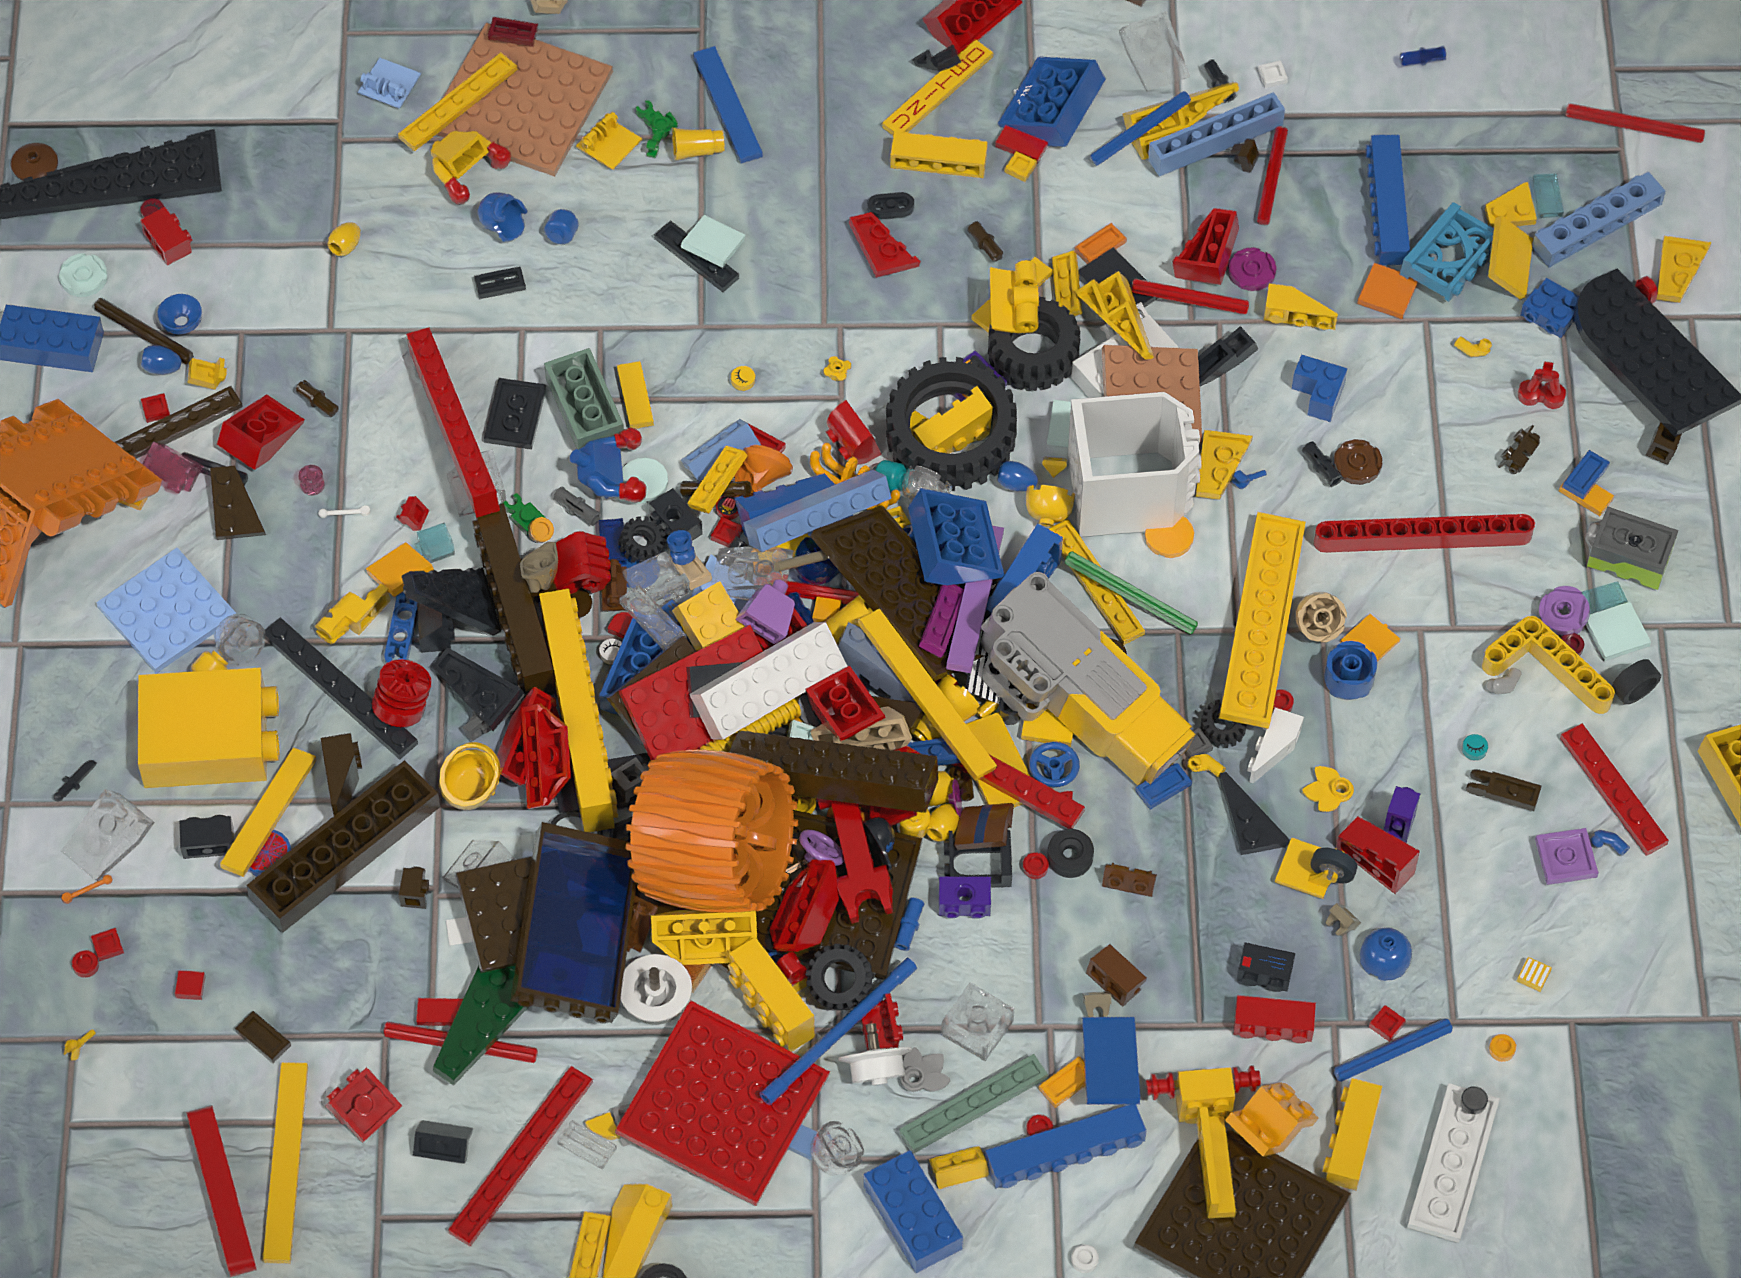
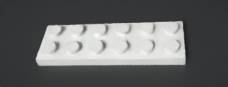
[1407,1083,1500,1243]

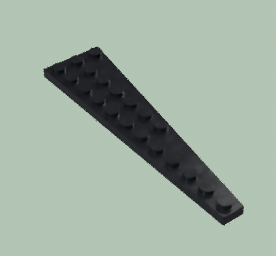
[0,129,222,219]

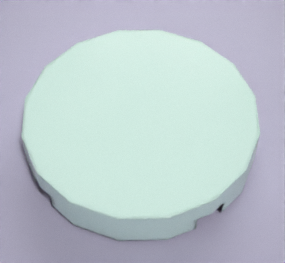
[59,253,108,297]
[622,458,668,504]

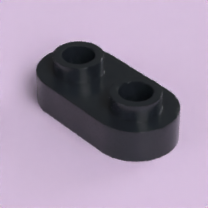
[867,192,914,219]

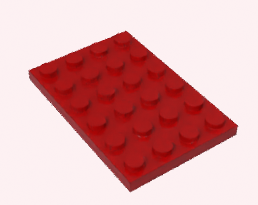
[618,625,763,760]

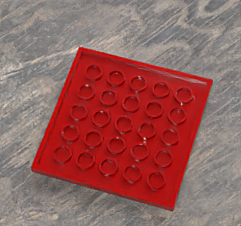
[615,1000,830,1206]

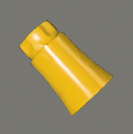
[672,128,724,161]

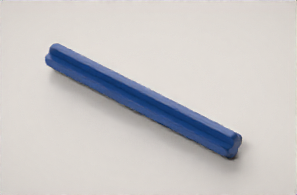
[1090,91,1191,166]
[1334,1018,1453,1082]

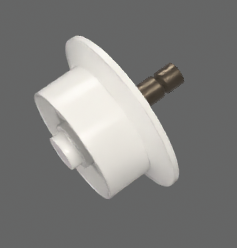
[839,1023,912,1086]

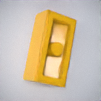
[929,1146,989,1189]

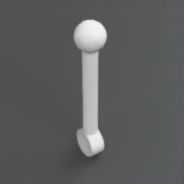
[318,506,370,518]

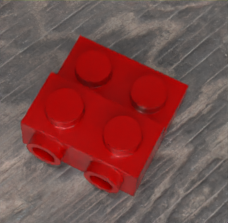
[325,1067,402,1143]

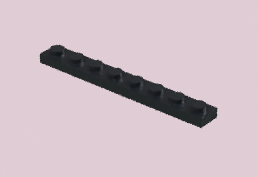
[262,617,418,760]

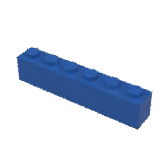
[1365,135,1410,265]
[985,1104,1147,1189]

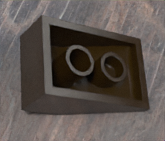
[320,733,362,816]

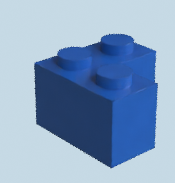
[1292,354,1348,422]

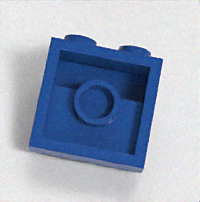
[1520,277,1579,338]

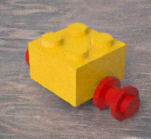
[1146,1065,1261,1124]

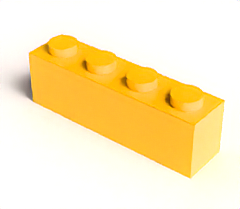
[890,132,988,178]
[1322,1078,1383,1191]

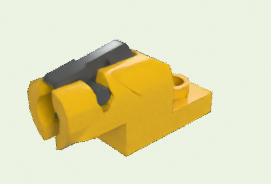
[315,584,391,644]

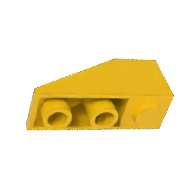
[1264,283,1338,330]

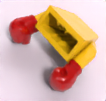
[431,131,511,204]

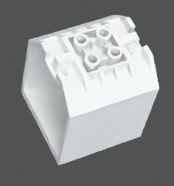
[1067,392,1201,537]

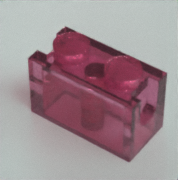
[143,442,203,493]

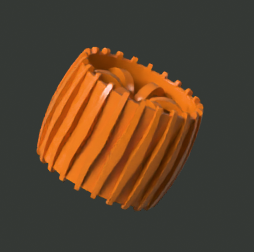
[626,750,798,913]

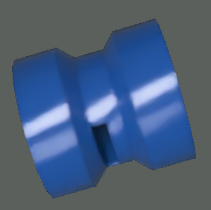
[667,530,696,565]

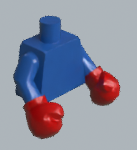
[570,428,647,503]

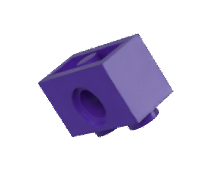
[1383,786,1421,843]
[939,877,991,919]

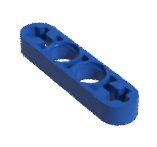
[385,591,418,663]

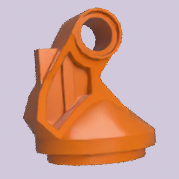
[734,445,793,498]

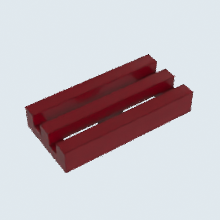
[488,17,539,47]

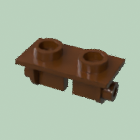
[602,559,627,611]
[1102,862,1157,897]
[627,896,658,952]

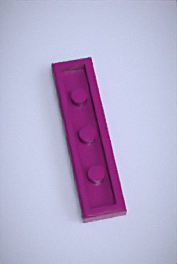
[919,584,964,658]

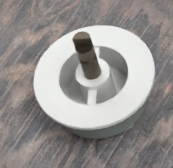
[620,954,692,1025]

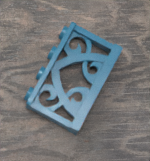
[1400,202,1494,302]

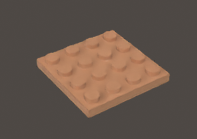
[1102,345,1202,445]

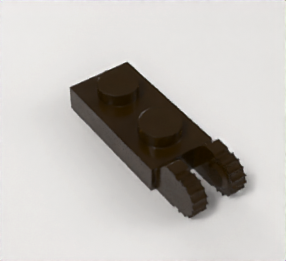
[1466,769,1542,811]

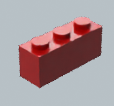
[1233,995,1316,1044]

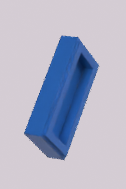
[1562,450,1610,499]
[1135,762,1192,810]

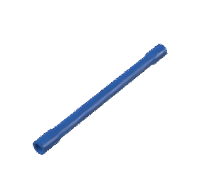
[760,958,917,1105]

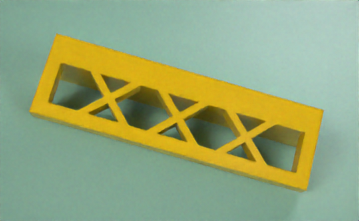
[1197,1107,1236,1218]

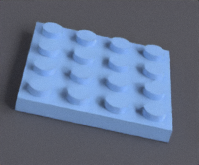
[96,548,237,674]

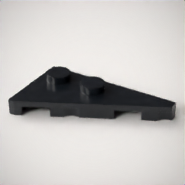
[1219,772,1290,855]

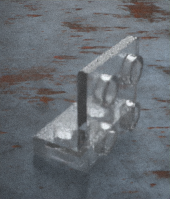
[623,552,690,614]

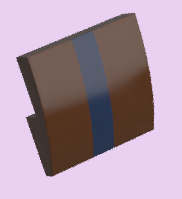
[954,803,1014,850]

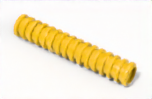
[696,699,801,752]

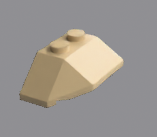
[811,707,912,751]

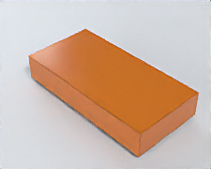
[1075,223,1127,264]

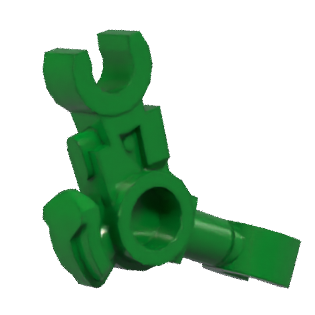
[636,100,678,158]

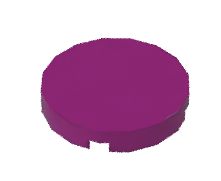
[1228,247,1277,291]

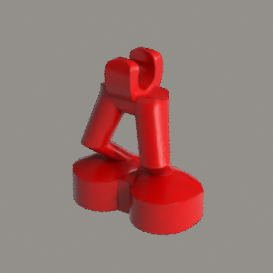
[1518,361,1566,409]

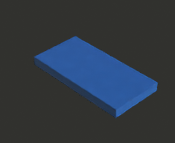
[1082,1017,1140,1105]

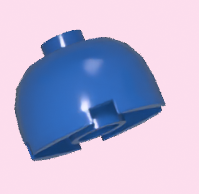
[1360,927,1412,981]

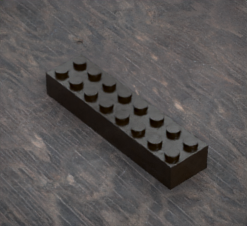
[472,503,556,695]
[730,730,939,813]
[246,760,440,933]

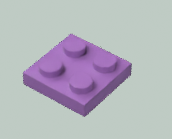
[1535,828,1598,885]

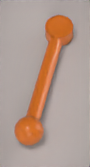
[61,874,113,904]

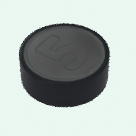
[1460,1086,1488,1114]

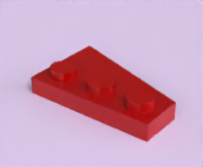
[848,212,921,277]

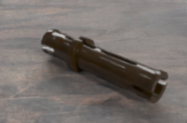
[680,479,752,497]

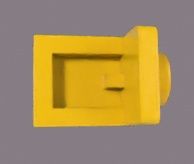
[188,357,227,390]

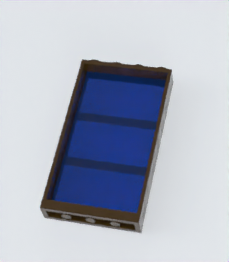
[510,822,636,1024]

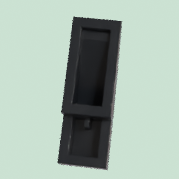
[1198,326,1259,387]

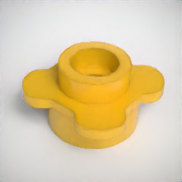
[824,356,851,381]

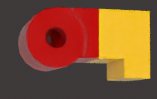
[776,952,807,992]

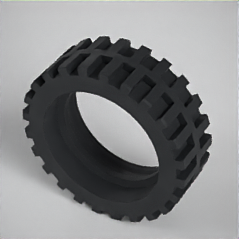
[886,357,1017,491]

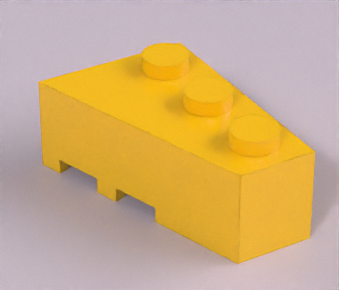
[913,386,993,454]

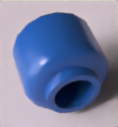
[544,209,579,245]

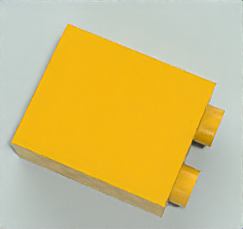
[138,668,280,788]

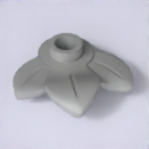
[901,1047,950,1092]

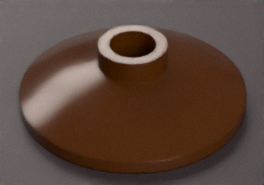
[11,143,58,181]

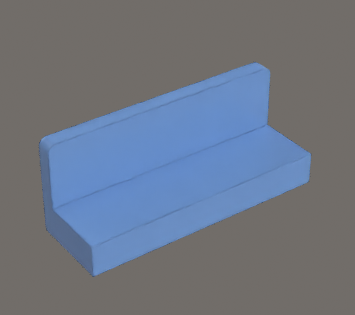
[681,419,761,481]

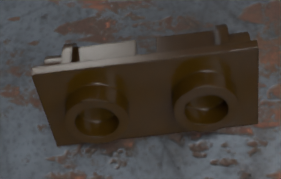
[1498,425,1540,474]

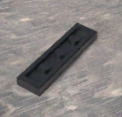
[654,220,739,293]

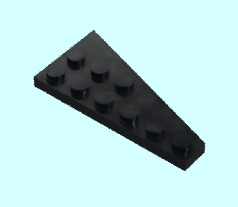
[401,567,501,636]

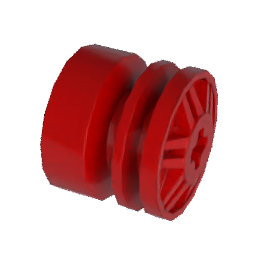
[372,659,432,727]

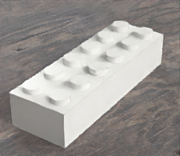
[689,622,848,740]

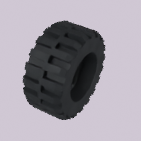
[988,296,1081,391]

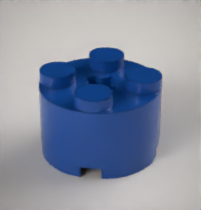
[1324,641,1377,700]

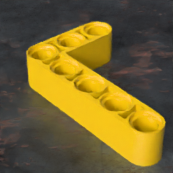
[1482,616,1615,714]

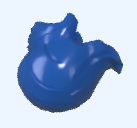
[478,192,528,242]

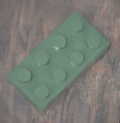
[544,348,624,450]

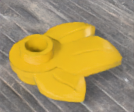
[1302,766,1354,812]

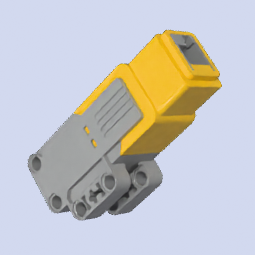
[981,572,1196,786]

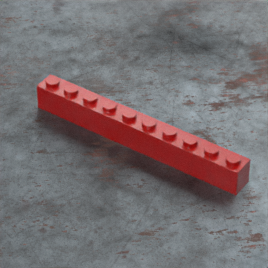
[406,327,500,518]

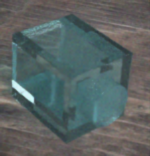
[415,522,455,563]

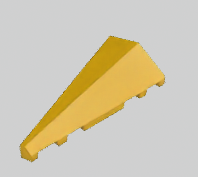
[1122,82,1239,160]
[1075,271,1154,359]

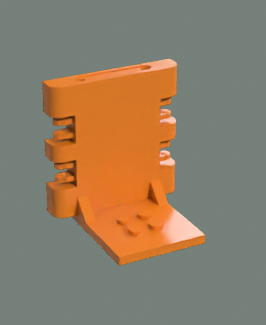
[0,399,162,608]

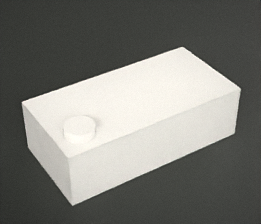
[1071,315,1179,398]

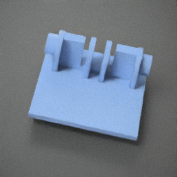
[358,57,421,109]

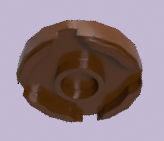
[1333,439,1383,485]

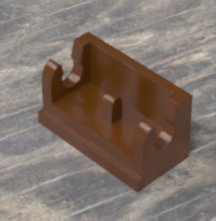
[1086,944,1147,1007]

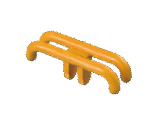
[809,443,900,510]

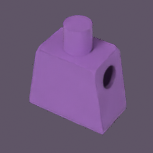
[735,580,795,644]

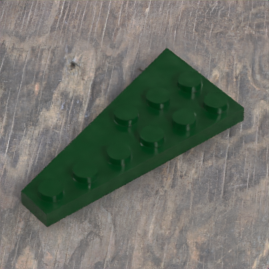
[433,962,553,1086]

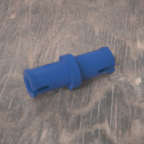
[895,897,925,951]

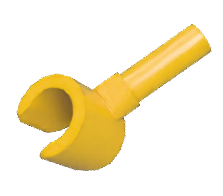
[63,1029,96,1060]

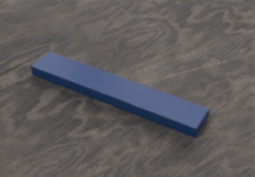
[693,46,763,164]

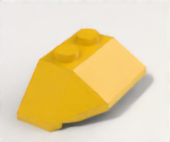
[651,910,757,965]

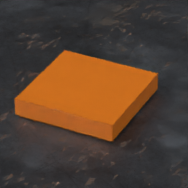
[1357,263,1418,319]

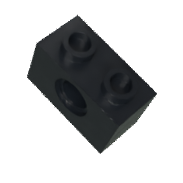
[648,488,703,541]

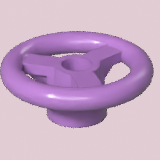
[799,830,844,866]

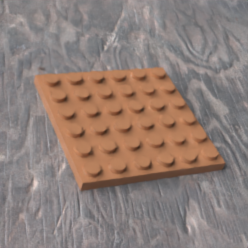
[437,23,613,177]

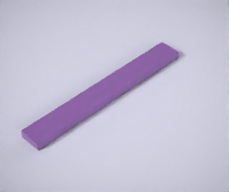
[946,526,1004,673]

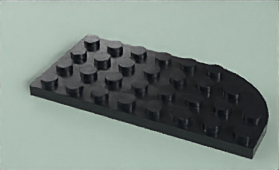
[1574,268,1741,437]

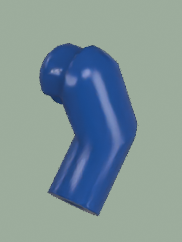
[1590,830,1630,856]

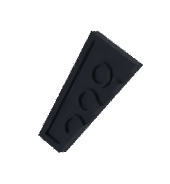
[432,647,524,731]

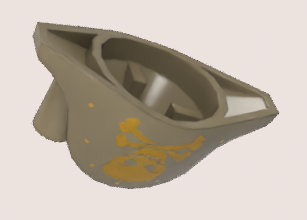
[520,541,558,592]

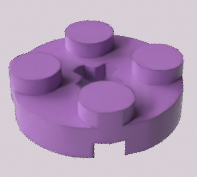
[1539,586,1590,635]

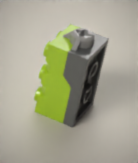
[1585,506,1679,590]

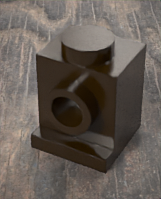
[1646,422,1682,465]
[399,866,429,909]

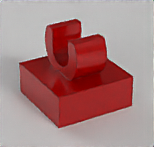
[396,496,430,531]

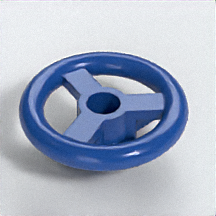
[1029,742,1080,787]

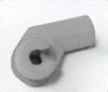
[1487,668,1522,694]

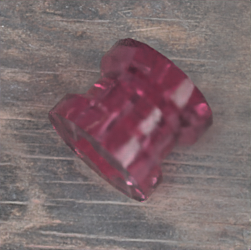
[298,465,325,496]

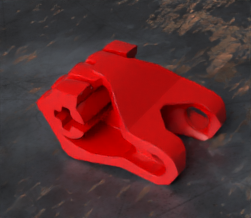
[554,531,611,594]

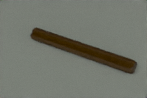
[94,298,194,364]

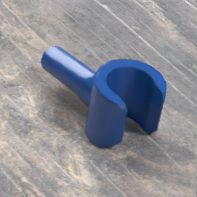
[1232,470,1267,489]

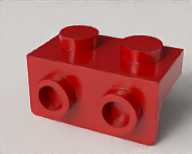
[861,993,903,1051]

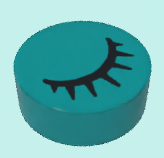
[1462,734,1488,761]

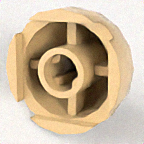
[1296,592,1347,642]

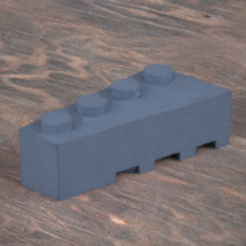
[837,622,916,703]

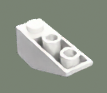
[1247,708,1304,783]

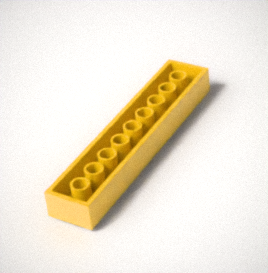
[539,589,618,832]

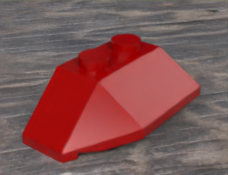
[497,687,560,786]
[521,704,571,809]
[770,859,839,952]

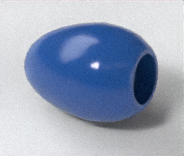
[141,345,181,375]
[997,461,1038,492]

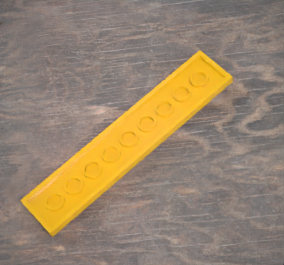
[1219,512,1306,729]

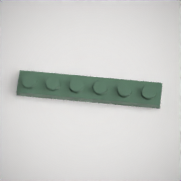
[899,1054,1048,1154]

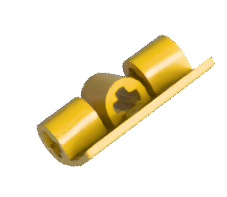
[990,260,1039,333]

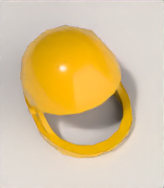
[439,742,500,810]

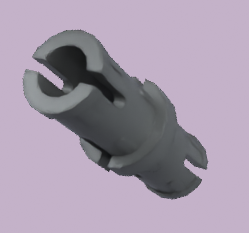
[553,487,601,526]

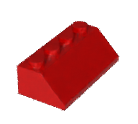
[922,0,1023,54]

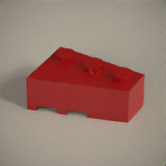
[1172,208,1239,285]

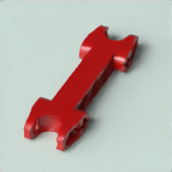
[817,799,893,924]

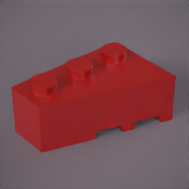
[1336,816,1420,894]

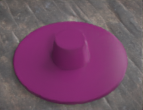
[948,779,962,817]

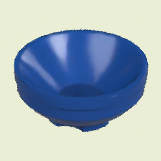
[158,294,202,334]

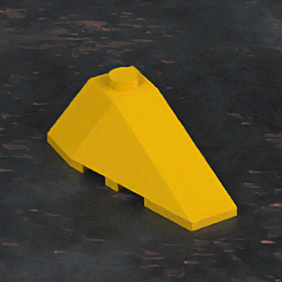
[603,1184,672,1278]

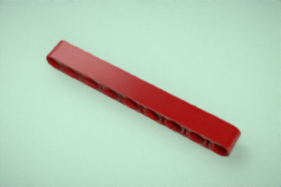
[1314,514,1535,553]

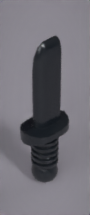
[54,760,97,802]

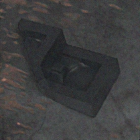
[912,45,962,71]

